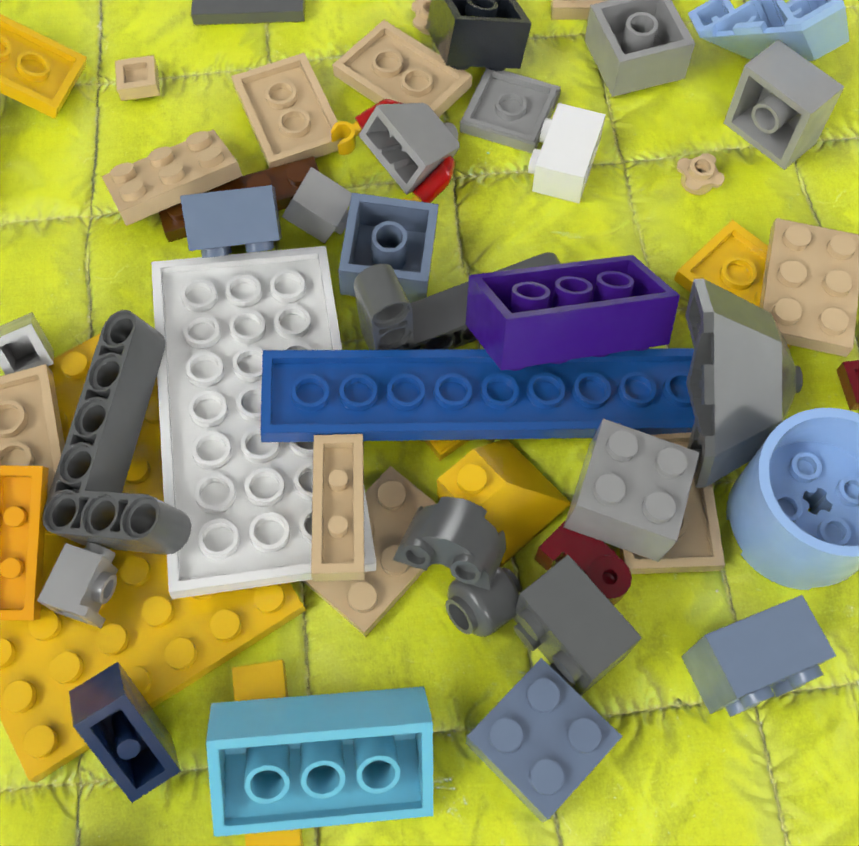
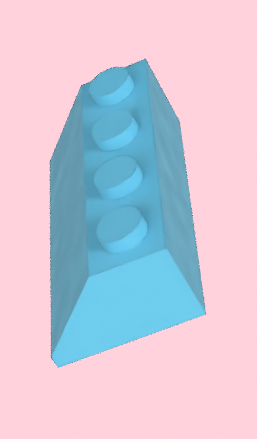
[206,686,433,837]

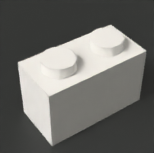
[528,103,606,204]

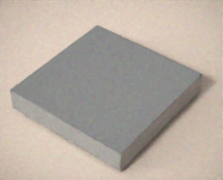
[460,68,561,153]

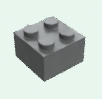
[513,555,642,696]

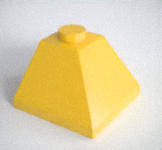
[437,439,571,567]

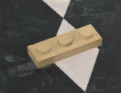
[311,434,365,581]

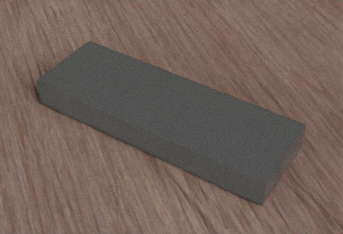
[191,0,305,25]

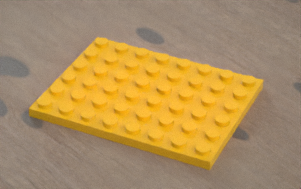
[0,333,307,782]

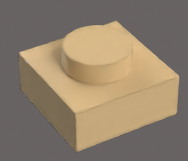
[115,55,160,101]

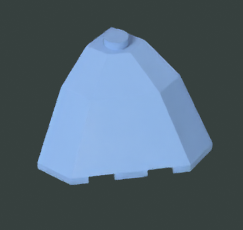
[688,0,850,61]

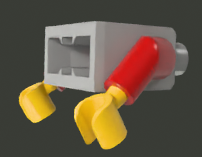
[331,99,460,203]

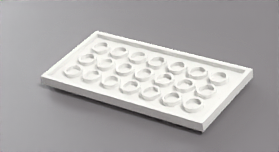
[151,246,376,599]

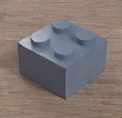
[180,185,282,258]
[339,193,439,303]
[681,595,836,717]
[466,658,623,823]

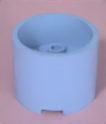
[726,408,859,590]

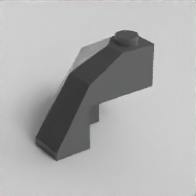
[685,279,803,488]

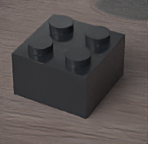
[426,0,532,71]

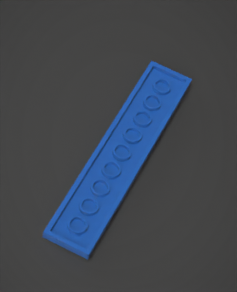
[260,348,695,443]

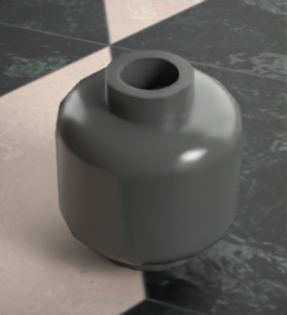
[445,567,520,637]

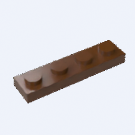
[159,156,319,242]

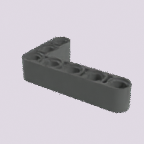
[354,252,561,350]
[42,310,191,555]

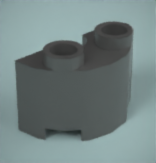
[393,496,506,590]

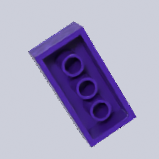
[465,255,680,371]

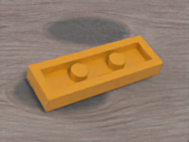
[0,465,49,620]

